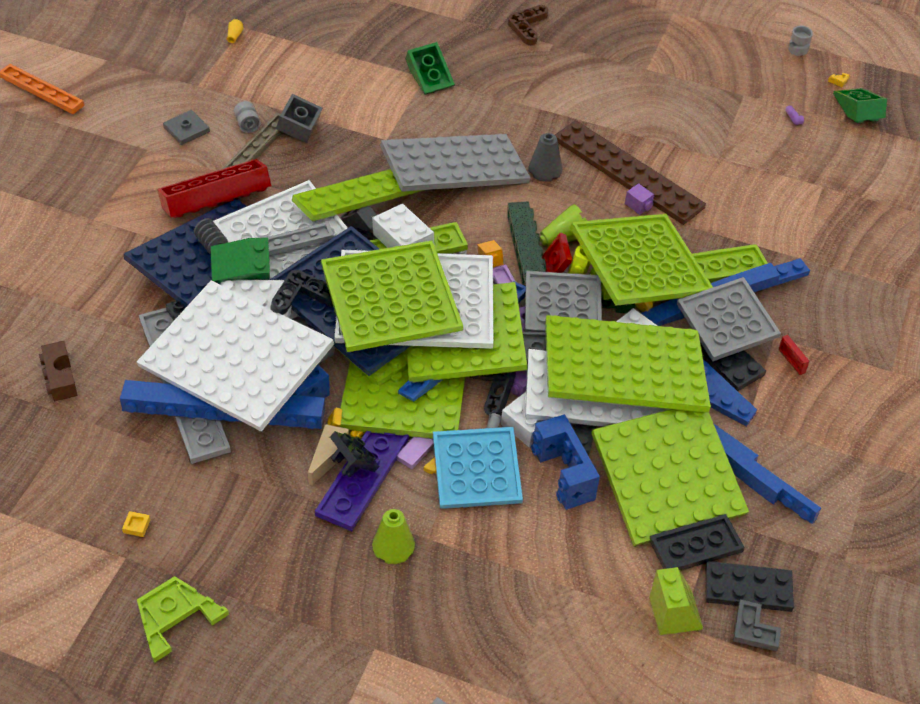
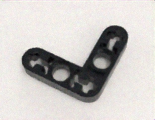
[270,270,333,315]
[469,371,516,416]

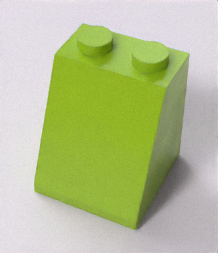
[649,567,703,635]

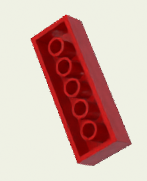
[157,159,272,218]

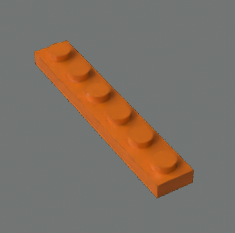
[0,64,85,114]

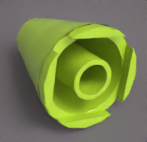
[539,204,587,247]
[372,509,415,564]

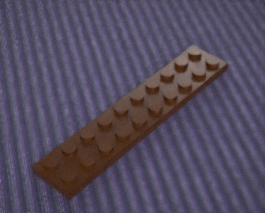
[555,120,706,225]

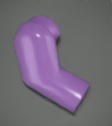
[785,105,804,125]

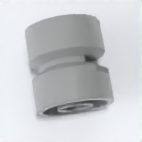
[788,26,813,56]
[234,101,261,133]

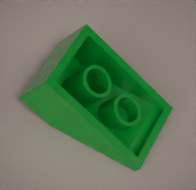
[405,42,455,95]
[833,88,887,123]
[211,237,270,283]

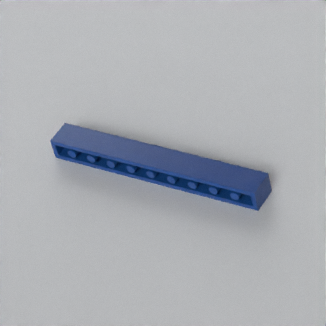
[120,380,325,429]

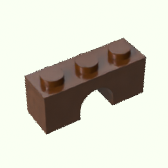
[39,341,78,402]

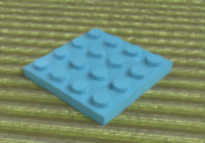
[433,427,523,509]

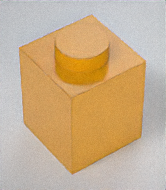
[477,240,504,268]

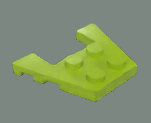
[137,576,229,663]

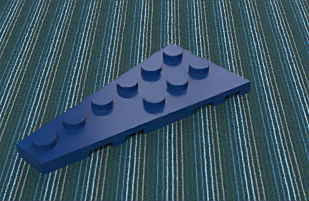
[703,360,757,427]

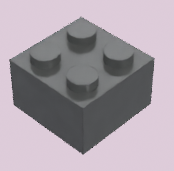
[276,94,323,143]

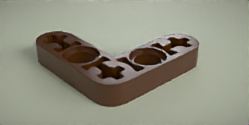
[508,5,548,46]

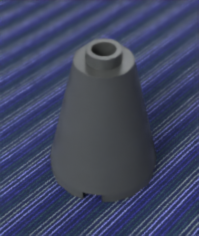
[529,133,562,181]

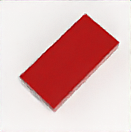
[778,335,810,375]

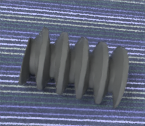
[194,218,228,256]

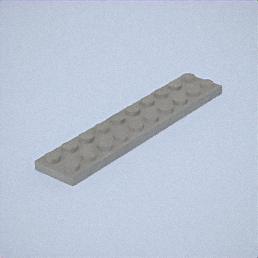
[139,308,231,464]

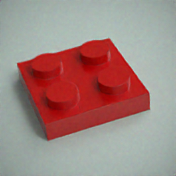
[542,233,572,273]

